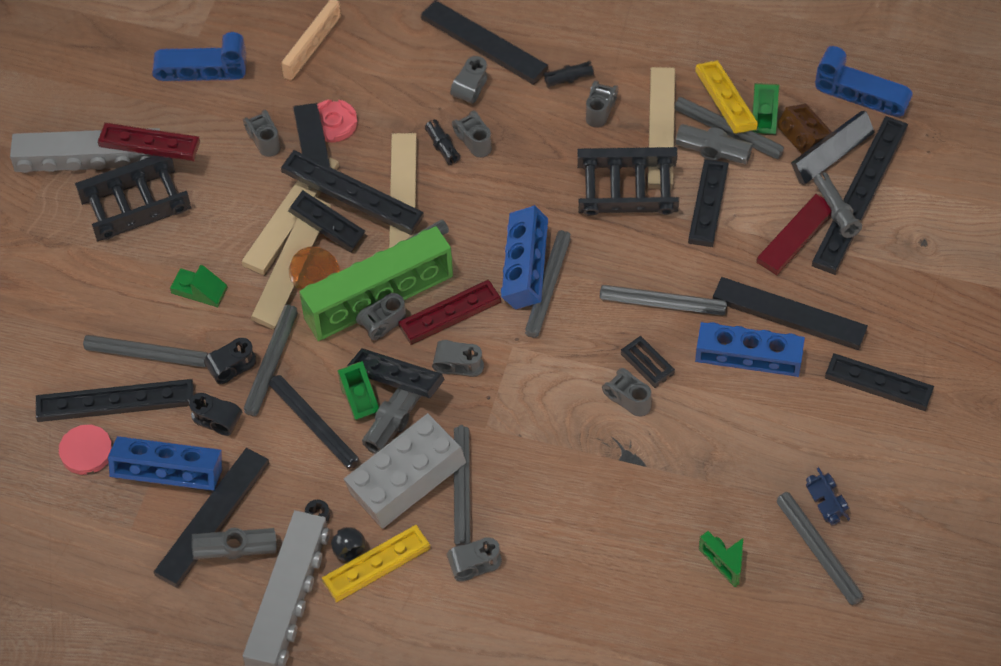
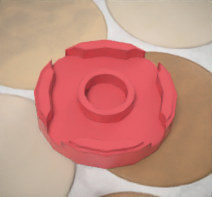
[317,99,357,143]
[59,424,112,475]

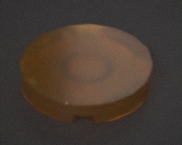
[289,247,340,290]

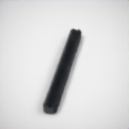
[269,375,359,469]

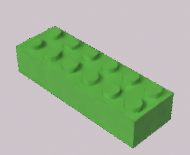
[299,226,453,341]

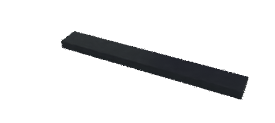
[812,115,908,275]

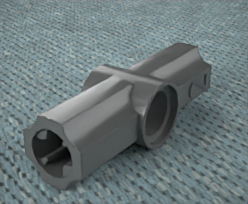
[675,124,753,165]
[362,388,421,454]
[192,528,276,560]

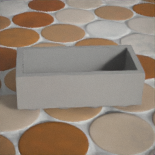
[344,413,466,529]

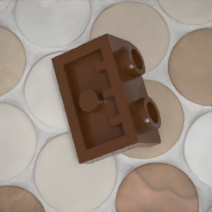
[777,104,832,154]

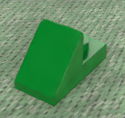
[752,83,779,134]
[170,265,228,308]
[337,361,379,420]
[699,531,744,588]

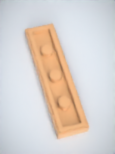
[281,0,341,81]

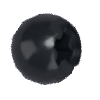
[331,527,366,561]

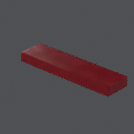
[98,123,200,161]
[756,194,832,275]
[398,279,501,345]

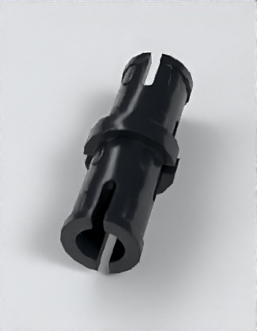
[544,61,594,88]
[424,119,461,165]

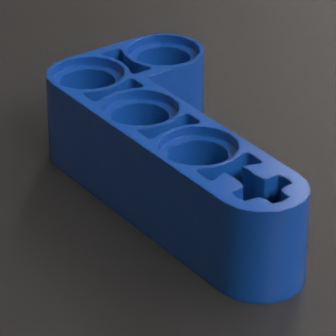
[152,32,247,81]
[815,46,913,117]

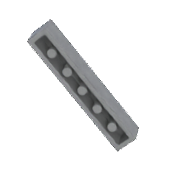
[10,128,160,173]
[242,510,330,666]

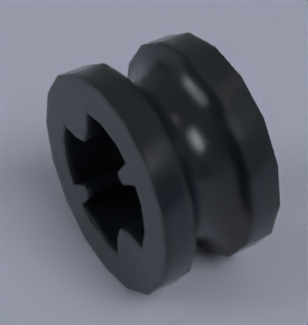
[305,499,330,523]

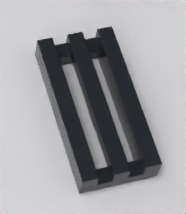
[621,335,675,388]

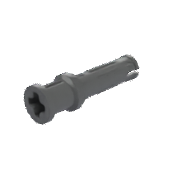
[813,172,862,238]

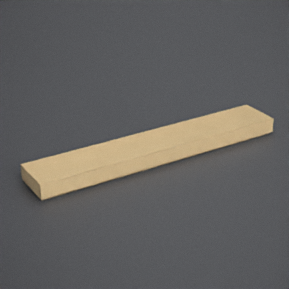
[648,67,675,189]
[389,133,417,248]
[242,157,339,275]
[250,196,331,330]

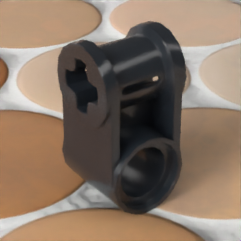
[204,338,256,384]
[189,393,242,436]

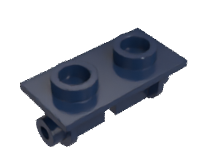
[806,467,850,525]

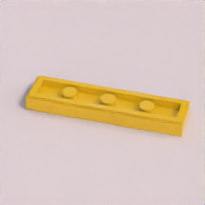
[695,60,758,134]
[322,525,431,603]

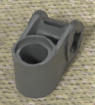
[450,56,487,104]
[585,80,619,127]
[243,110,281,157]
[452,110,492,157]
[356,293,407,340]
[432,340,484,377]
[602,368,652,417]
[447,537,502,581]

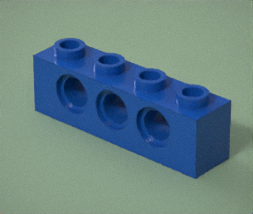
[501,205,548,310]
[695,322,805,377]
[108,436,222,491]

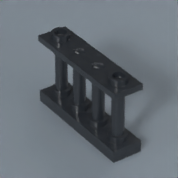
[577,147,679,216]
[75,155,192,242]

